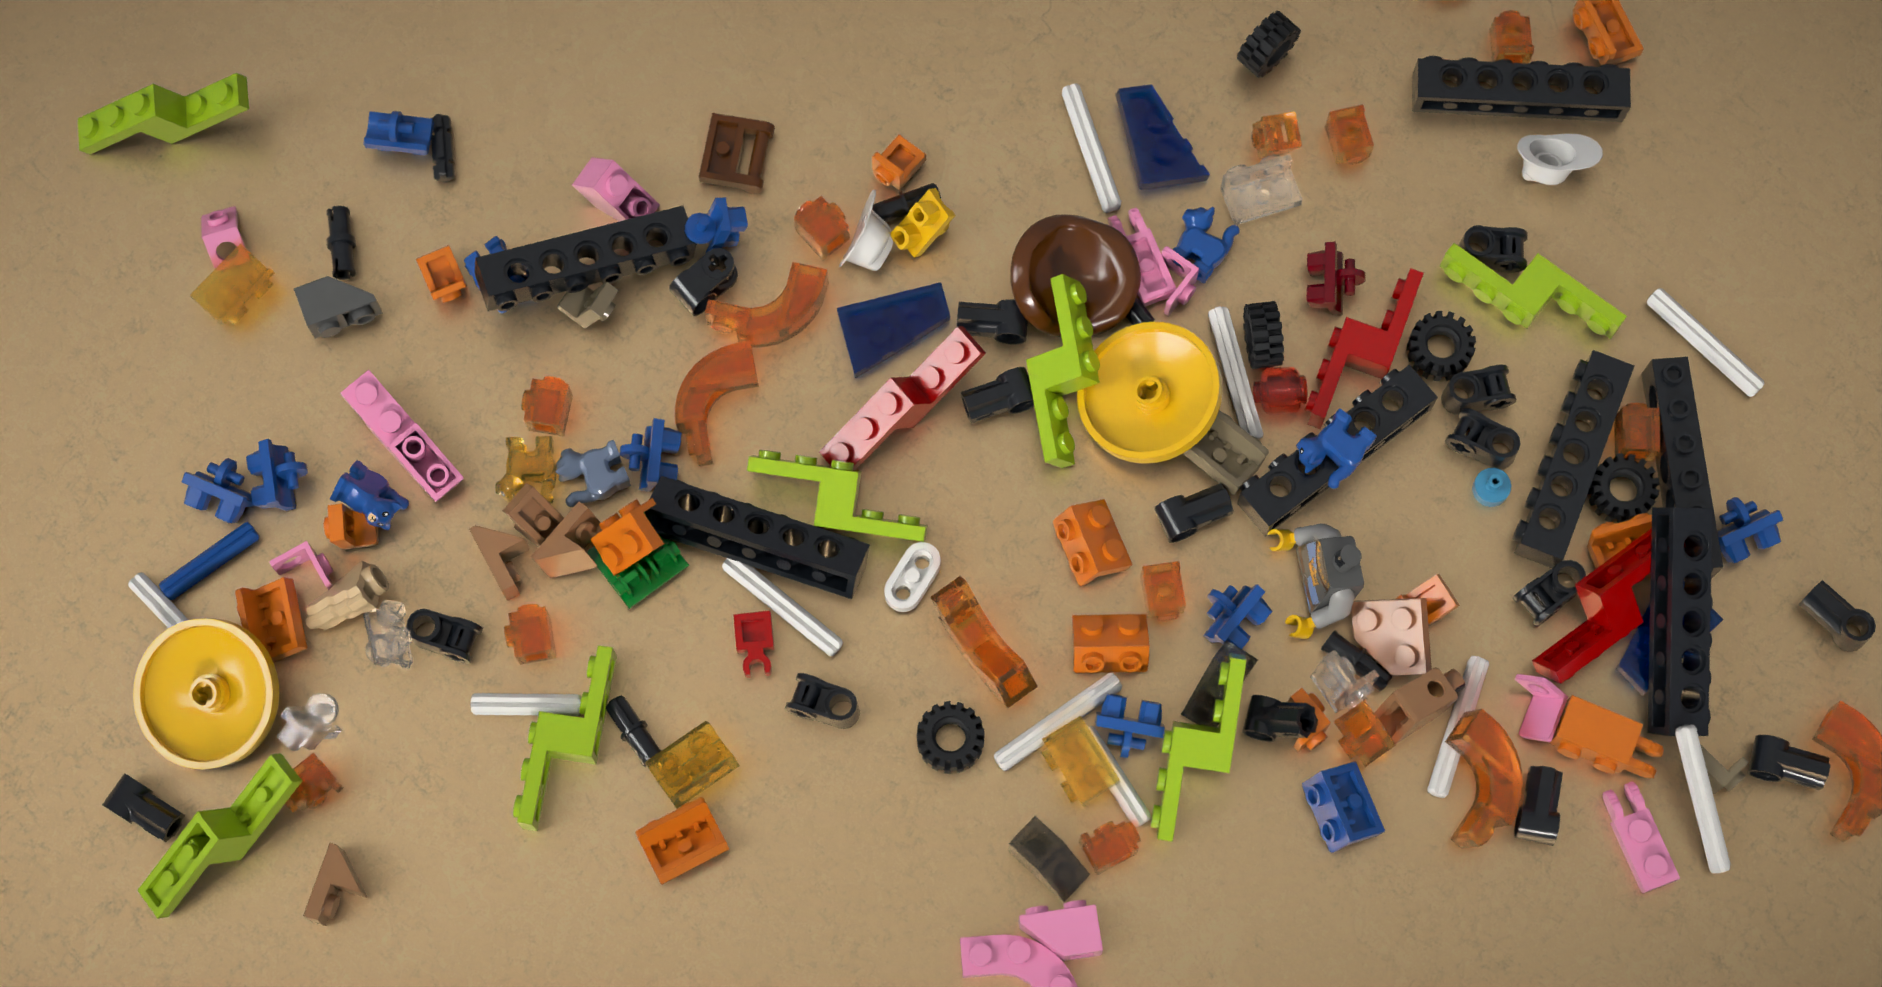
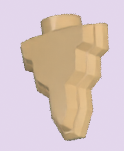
[305,561,389,630]

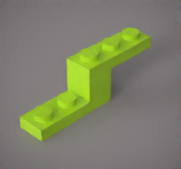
[78,73,249,154]
[1440,243,1627,339]
[1026,274,1100,468]
[747,450,928,542]
[513,645,617,831]
[1151,653,1246,842]
[137,753,302,919]

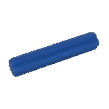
[159,522,259,600]

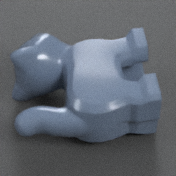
[555,440,631,507]

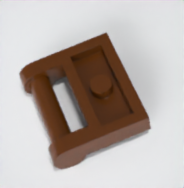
[699,113,775,194]

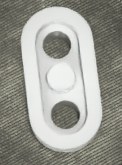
[884,542,941,612]

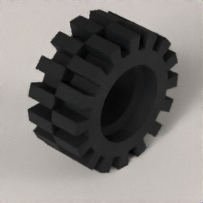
[1237,11,1301,78]
[1243,301,1284,369]
[1406,311,1476,382]
[1588,453,1660,523]
[917,701,985,774]

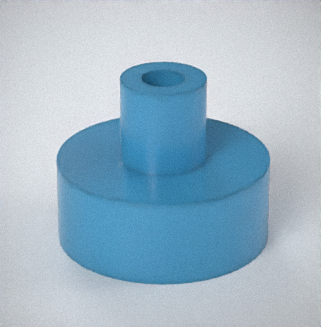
[1472,468,1511,507]

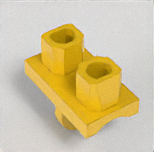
[890,188,956,258]

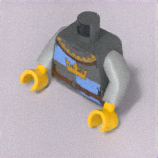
[1267,523,1364,639]

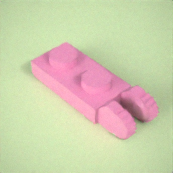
[1108,208,1177,307]
[1602,781,1680,894]

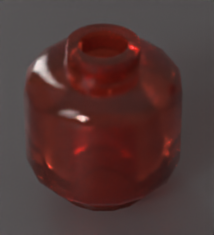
[1253,367,1308,415]

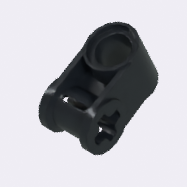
[1458,225,1528,273]
[669,248,738,316]
[1441,364,1517,415]
[1445,408,1521,469]
[1513,560,1586,627]
[406,609,483,664]
[785,673,860,729]

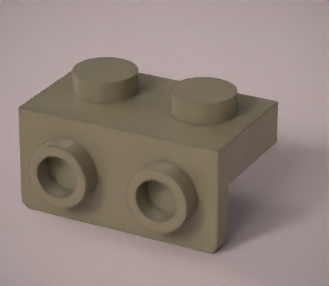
[1183,410,1269,495]

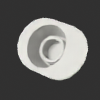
[1517,134,1603,185]
[839,189,893,271]

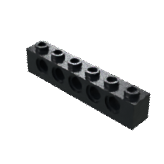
[1412,56,1631,122]
[475,206,697,311]
[1512,350,1635,568]
[1641,357,1723,581]
[1237,365,1438,536]
[645,476,870,599]
[1648,507,1714,736]

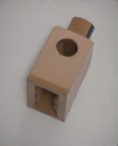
[1373,667,1465,745]

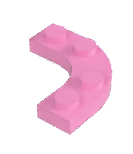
[960,935,1077,987]

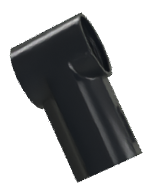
[957,299,1028,345]
[961,367,1034,423]
[1154,483,1234,543]
[1799,580,1876,652]
[1242,695,1318,742]
[1748,735,1831,790]
[1514,766,1563,846]
[102,773,185,842]

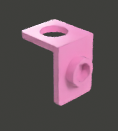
[201,206,249,271]
[1162,246,1199,316]
[269,541,334,590]
[1515,674,1568,742]

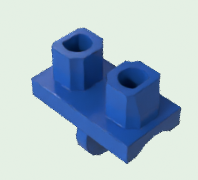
[363,111,434,156]
[685,197,748,253]
[620,418,682,492]
[246,439,308,511]
[181,458,254,523]
[1717,497,1783,563]
[1203,584,1272,651]
[1095,693,1165,758]

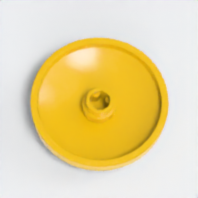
[1077,322,1223,463]
[133,618,279,769]

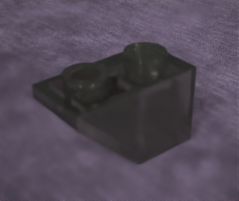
[1181,640,1258,727]
[1008,816,1090,903]

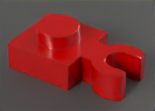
[733,610,775,678]

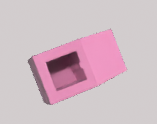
[572,157,660,221]
[1018,900,1103,961]

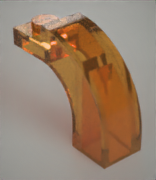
[705,262,829,347]
[675,341,759,466]
[930,576,1038,708]
[1812,700,1882,842]
[1445,709,1523,849]

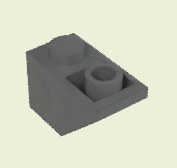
[294,276,383,339]

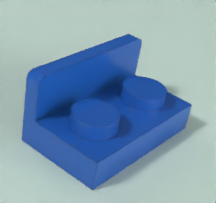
[1302,761,1385,853]

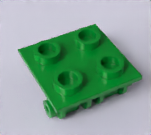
[587,512,689,609]

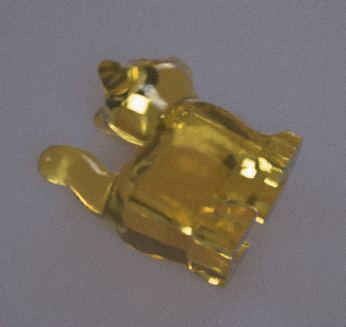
[495,436,557,504]

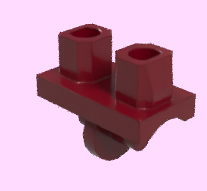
[1307,241,1366,315]

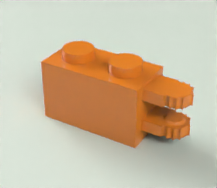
[1549,695,1664,779]

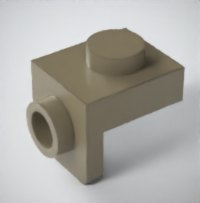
[557,282,619,329]
[1681,744,1749,794]

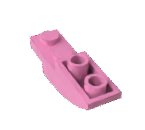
[340,370,464,502]

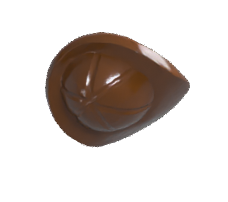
[1010,214,1141,337]

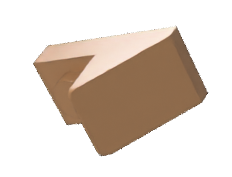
[502,483,564,547]
[531,502,601,578]
[469,525,530,601]
[303,843,367,926]

